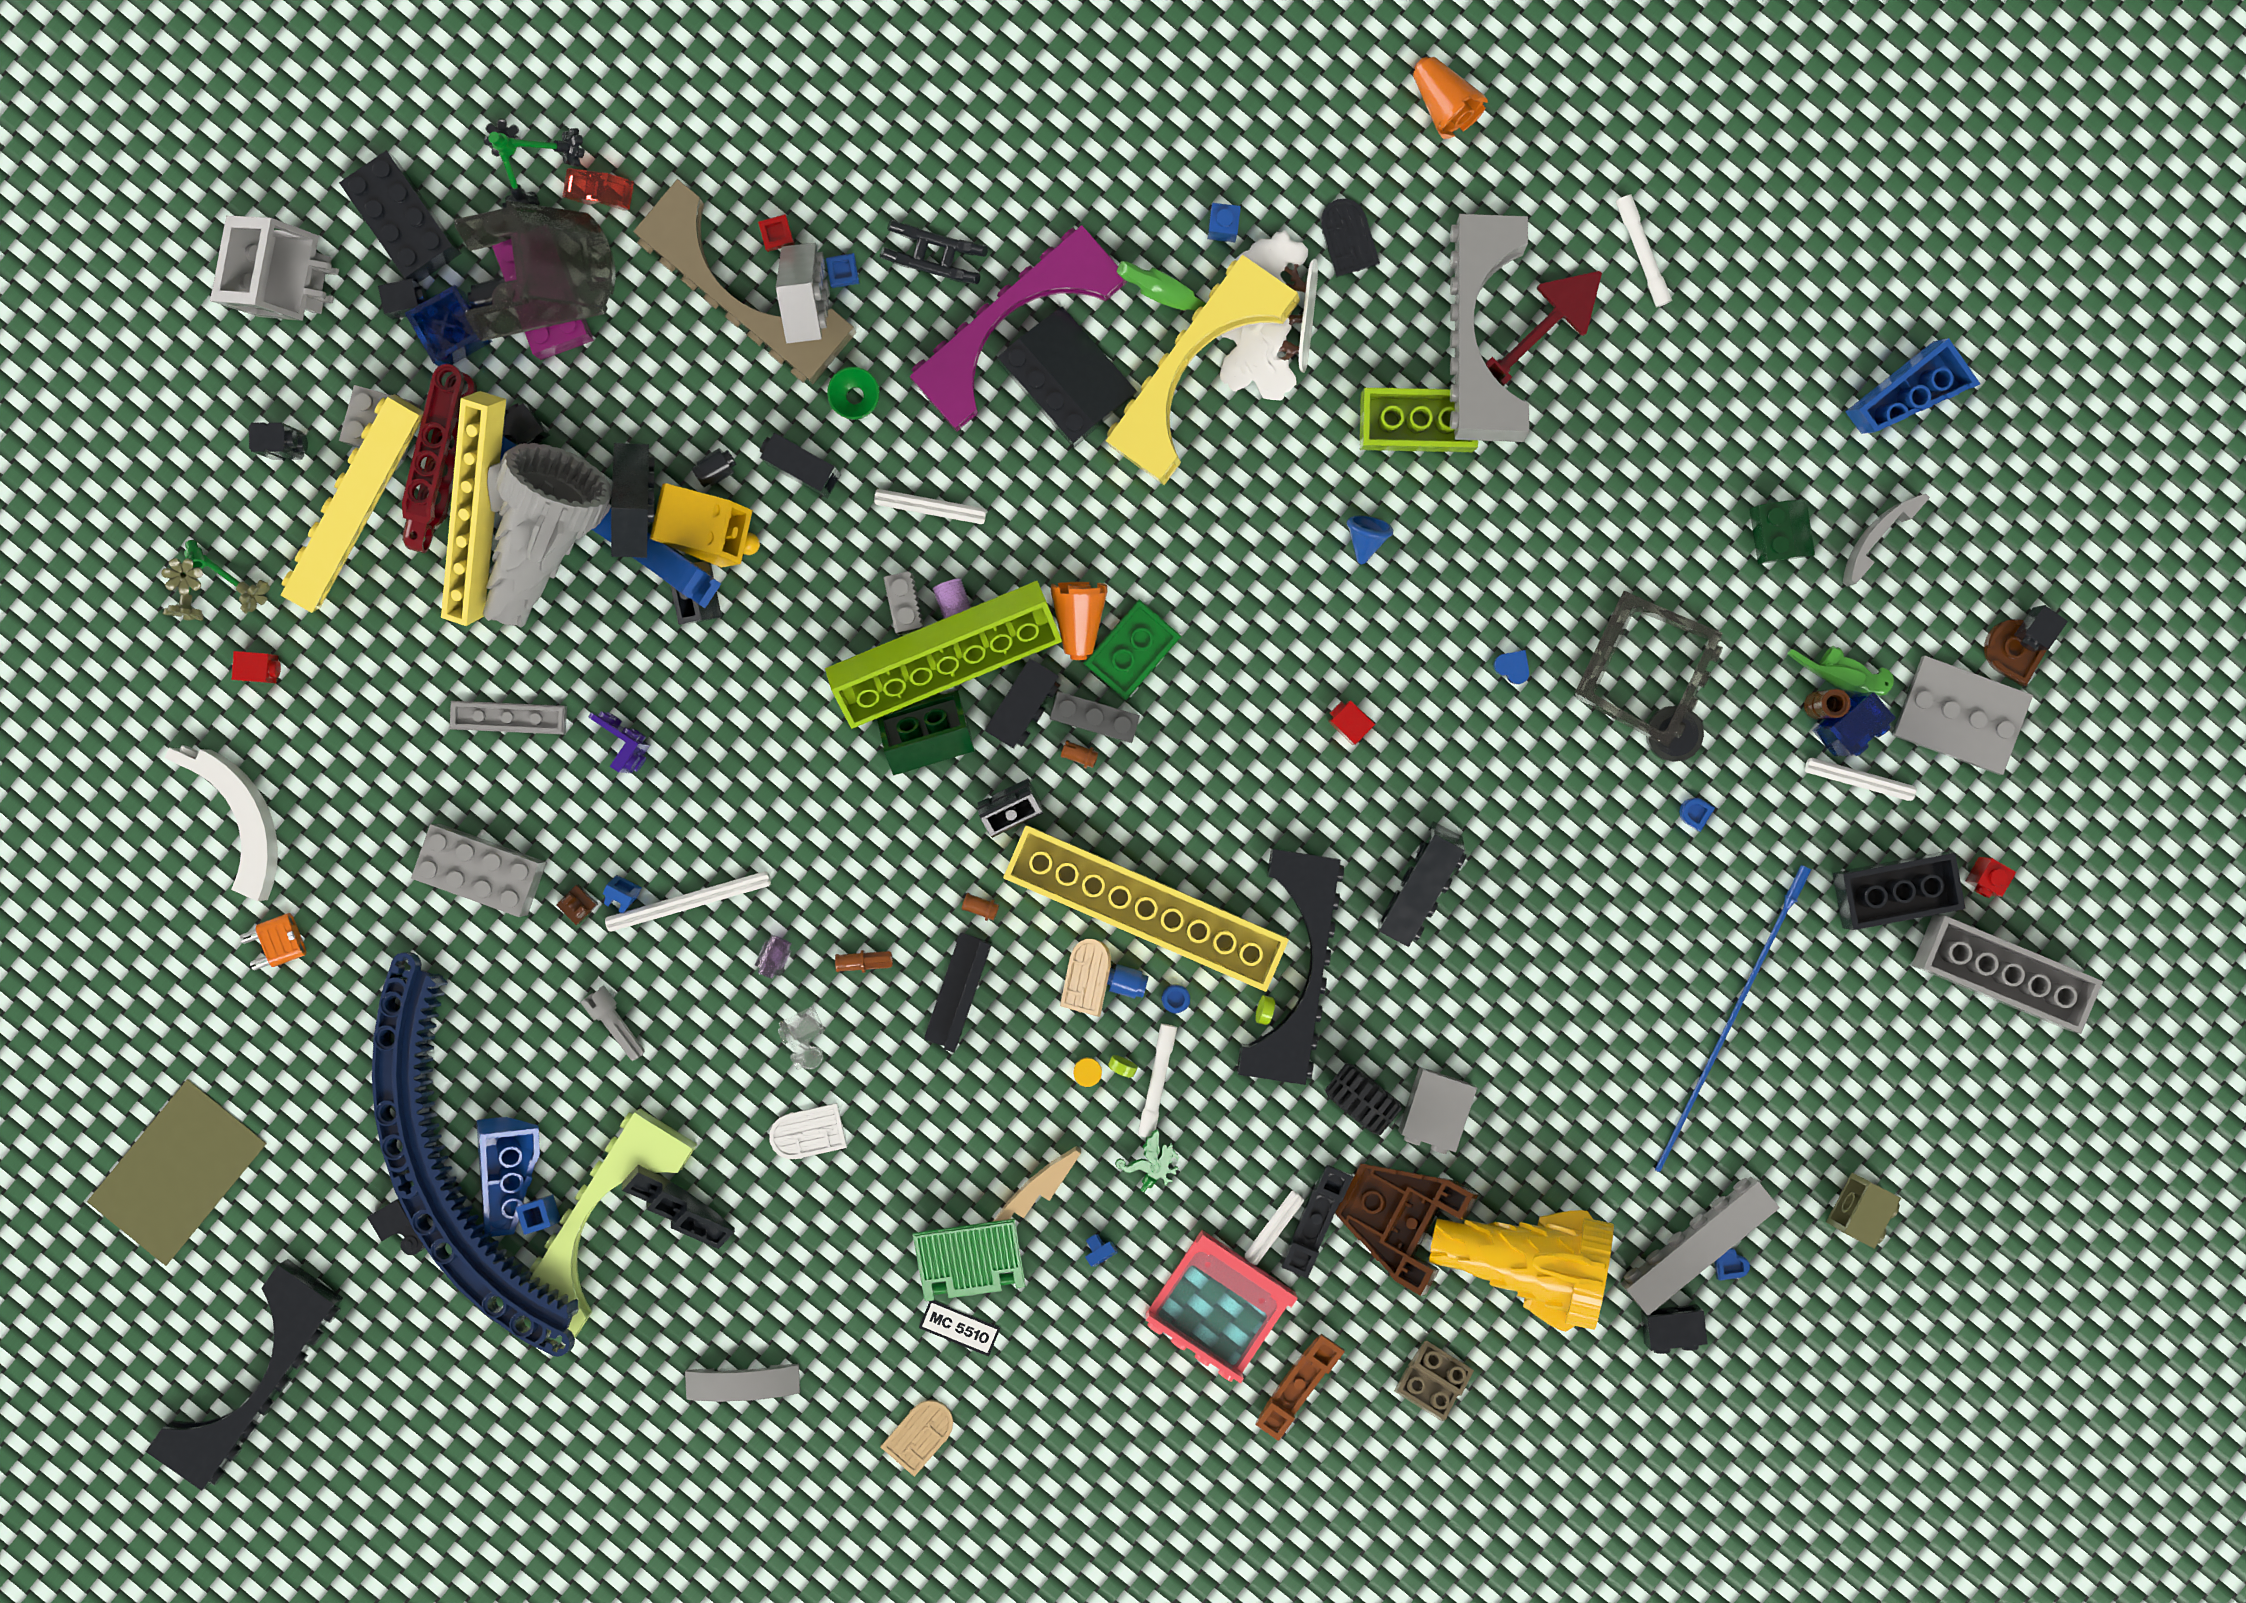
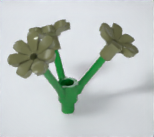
[161,540,270,621]

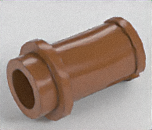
[1061,740,1099,769]
[961,893,999,921]

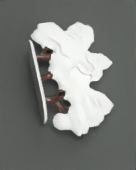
[1220,230,1318,400]

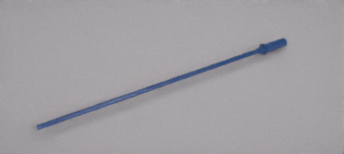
[1655,865,1811,1173]

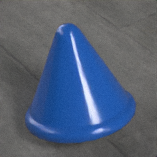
[1347,515,1394,564]

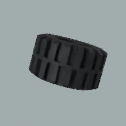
[1325,1063,1402,1135]

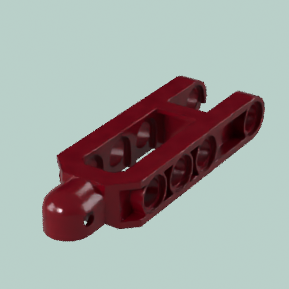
[402,364,477,553]

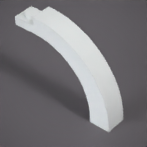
[165,745,278,901]

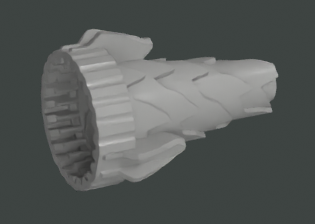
[483,443,612,627]

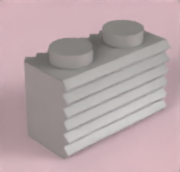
[884,572,925,635]

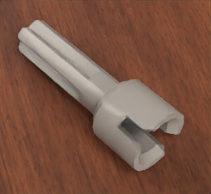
[580,985,645,1061]

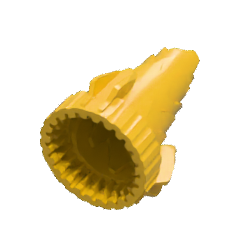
[1429,1210,1614,1332]

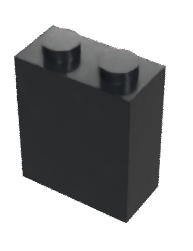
[760,433,841,499]

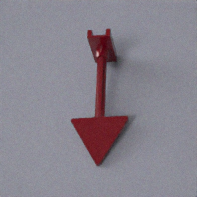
[1485,271,1602,386]

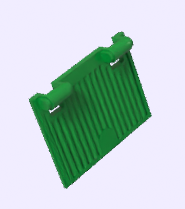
[912,1219,1026,1302]

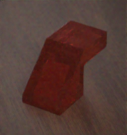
[562,168,634,211]

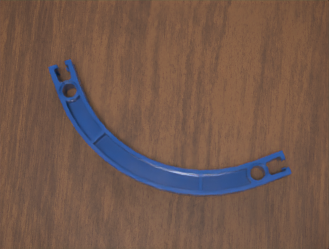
[500,436,721,608]

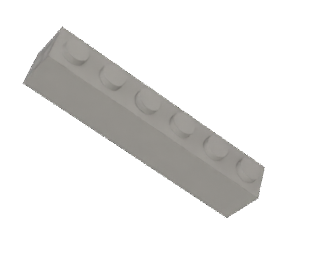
[1620,1177,1780,1315]

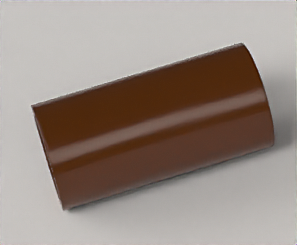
[1804,689,1850,719]

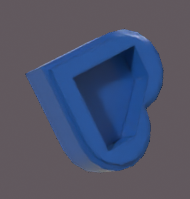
[1493,650,1529,685]
[1714,1248,1750,1280]

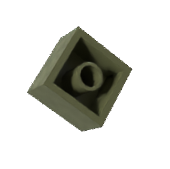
[1826,1173,1901,1249]

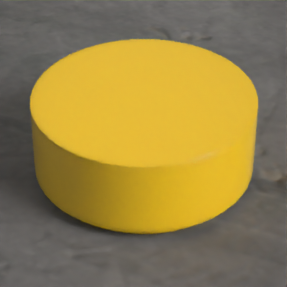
[1073,1057,1102,1087]

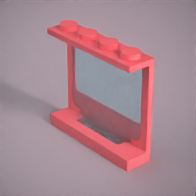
[1145,1230,1298,1383]

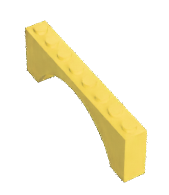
[1106,255,1300,485]

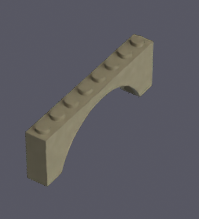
[633,179,857,384]

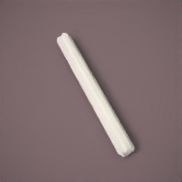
[605,871,771,932]

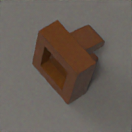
[556,884,599,925]

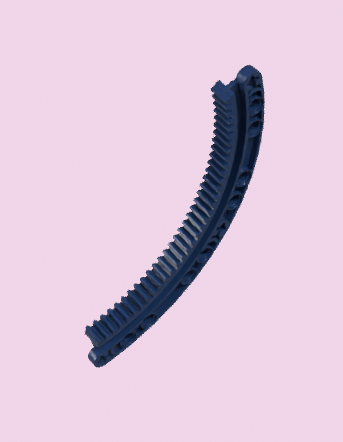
[372,952,579,1357]

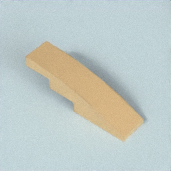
[992,1146,1081,1222]

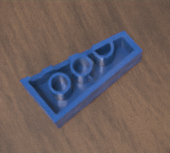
[1845,338,1980,434]

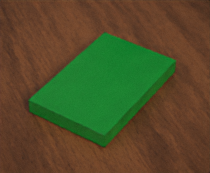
[1083,599,1182,700]

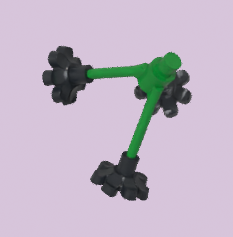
[483,119,585,216]

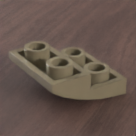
[1394,1340,1474,1421]

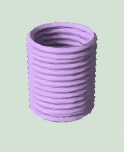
[932,578,971,619]

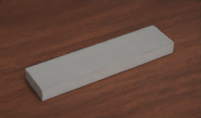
[450,701,567,735]

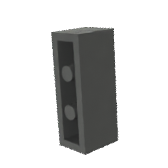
[1050,691,1140,744]

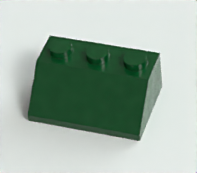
[877,690,975,776]

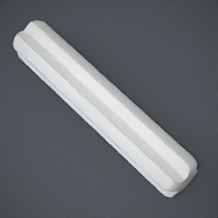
[1245,1191,1304,1265]

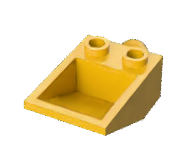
[650,483,760,568]

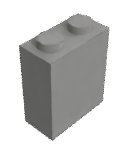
[1398,1067,1477,1154]

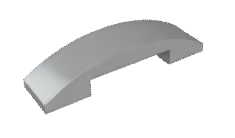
[1843,494,1930,586]
[685,1364,800,1402]

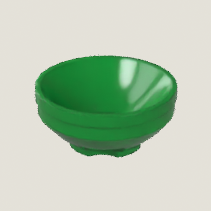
[827,367,880,420]

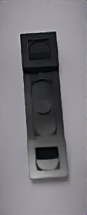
[1281,1165,1353,1279]

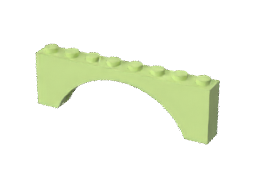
[530,1109,698,1338]

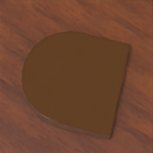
[1984,619,2047,686]

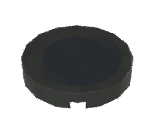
[1646,705,1704,762]

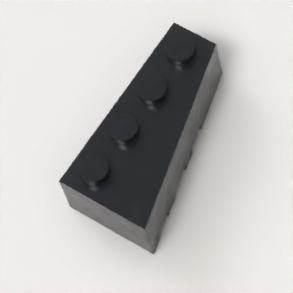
[611,443,655,558]

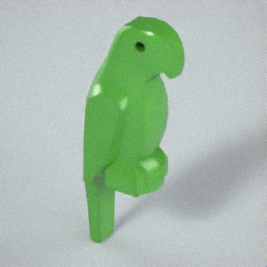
[1117,261,1206,311]
[1787,646,1894,696]

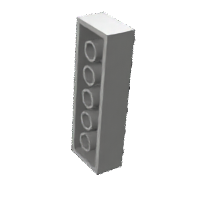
[1912,915,2103,1034]

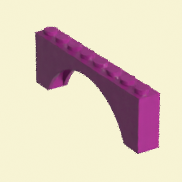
[910,225,1127,432]

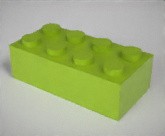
[1360,388,1478,452]

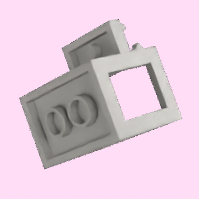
[210,215,339,321]

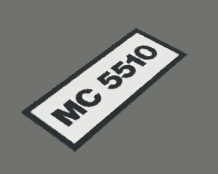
[919,1301,1001,1357]

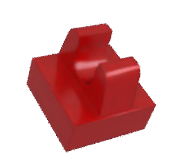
[758,214,795,252]

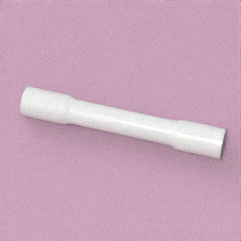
[1615,194,1672,308]
[1138,1023,1177,1137]

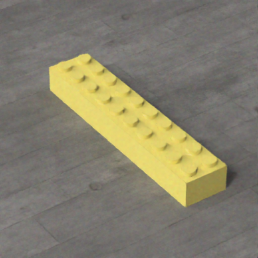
[1003,825,1289,992]

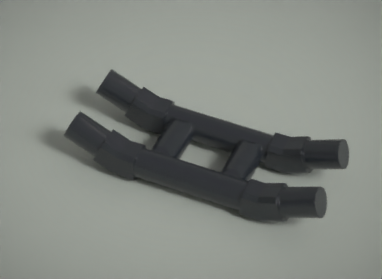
[880,219,988,284]

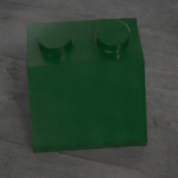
[1749,500,1815,565]

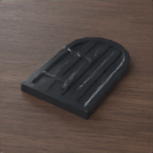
[1321,198,1380,278]

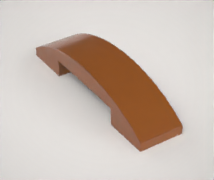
[1255,1334,1345,1441]

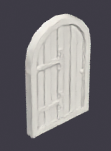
[770,1103,847,1159]

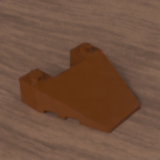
[1335,1163,1479,1296]

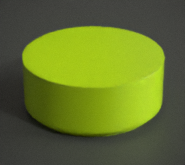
[1256,995,1275,1025]
[1108,1055,1138,1078]

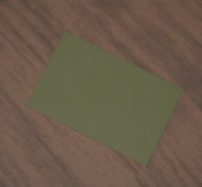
[87,1079,267,1266]

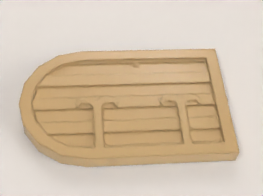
[1060,939,1111,1017]
[880,1400,954,1477]

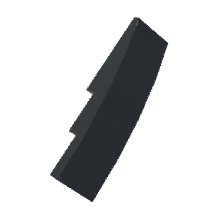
[622,1165,735,1249]

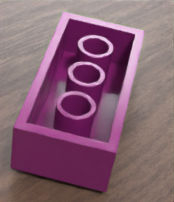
[492,226,594,360]

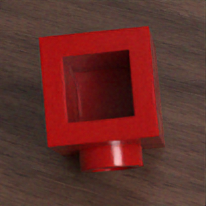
[1965,857,2017,898]

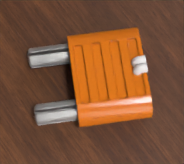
[240,913,306,971]

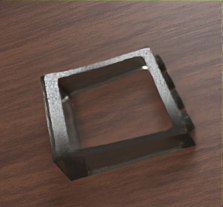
[1575,591,1723,748]

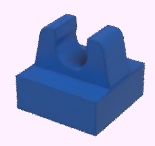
[603,875,642,913]
[1085,1234,1118,1267]

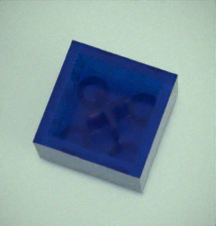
[405,285,493,367]
[1812,692,1896,757]

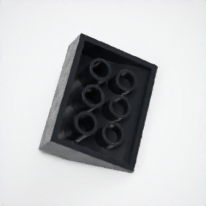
[997,307,1137,448]

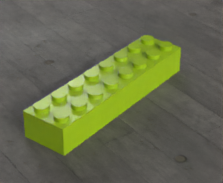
[825,581,1063,729]

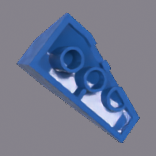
[477,1117,540,1237]

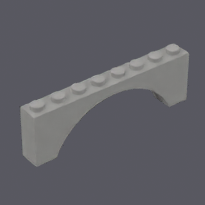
[1450,214,1529,442]

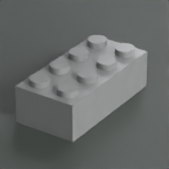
[776,243,830,344]
[411,824,547,917]

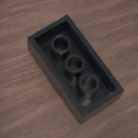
[339,150,462,283]
[1832,852,1966,930]

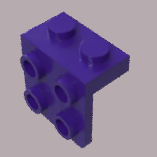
[588,711,650,774]

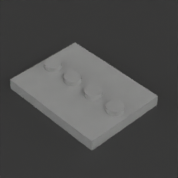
[1892,656,2033,775]

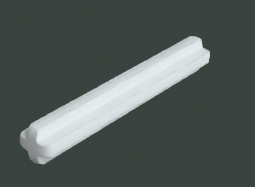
[874,489,986,524]
[1805,758,1917,801]

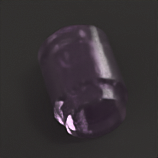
[754,934,792,979]

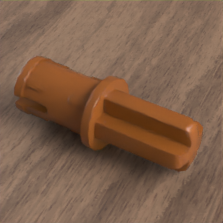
[835,950,893,973]

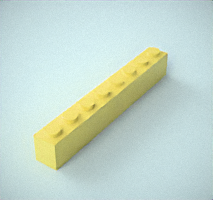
[441,391,506,626]
[281,394,424,613]

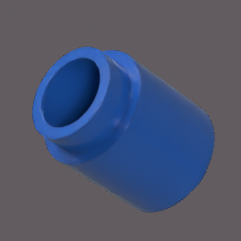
[1107,964,1149,999]

